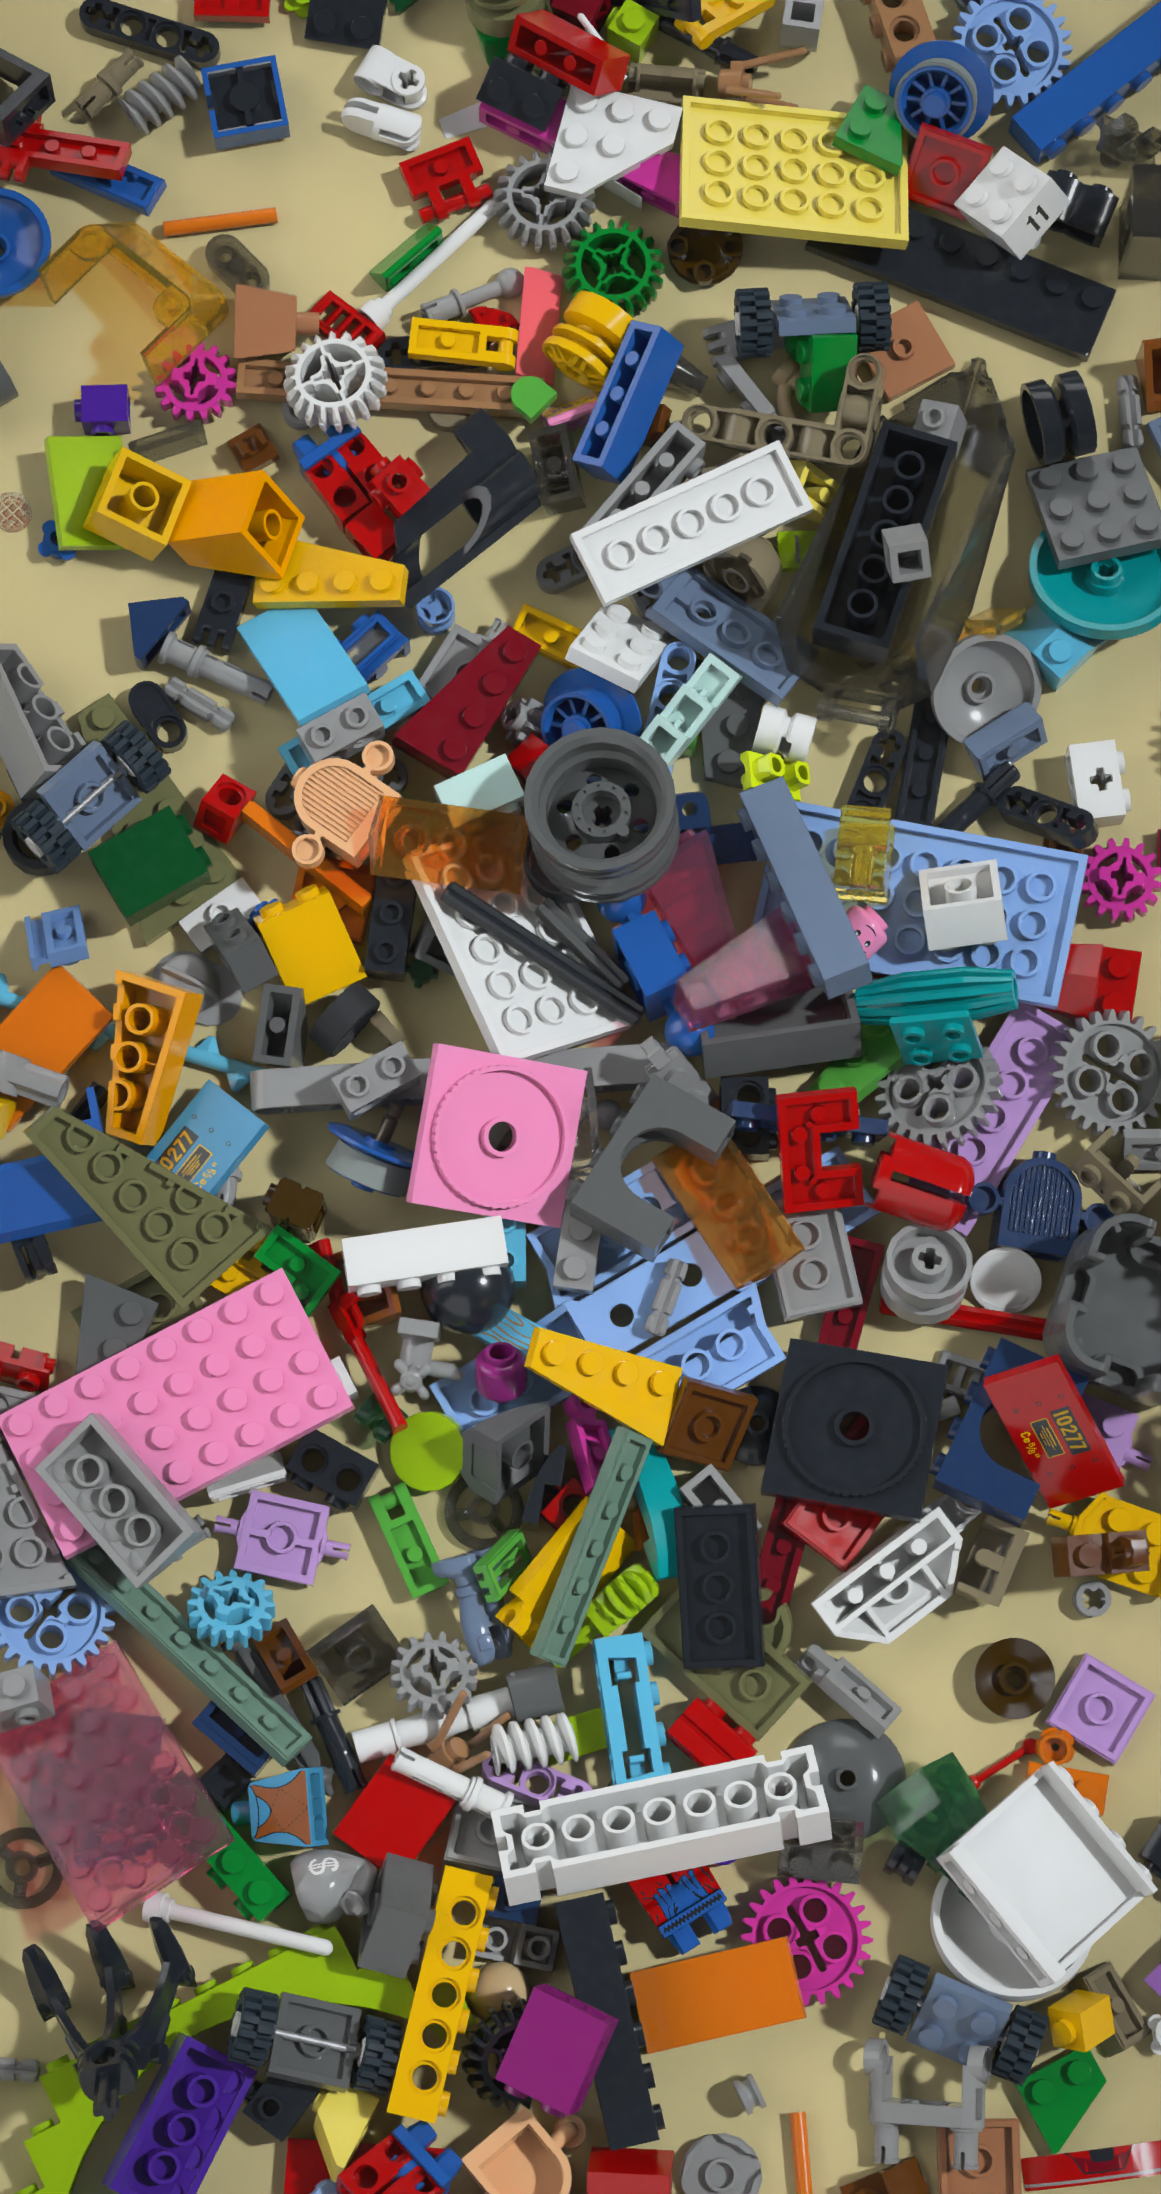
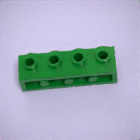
[152,1770,293,1923]

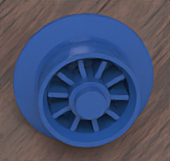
[541,667,642,746]

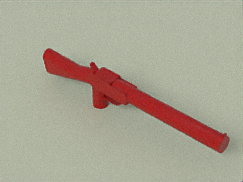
[308,1238,408,1435]

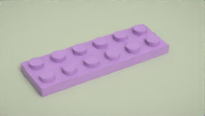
[907,1002,1070,1239]

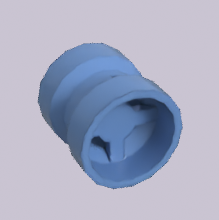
[416,587,455,635]

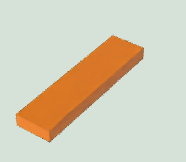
[241,801,372,917]

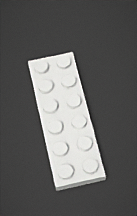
[569,440,814,607]

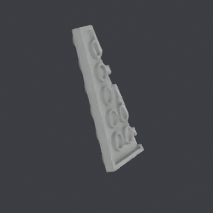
[0,1438,76,1599]

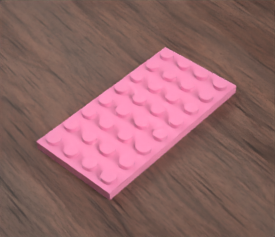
[0,1268,355,1560]

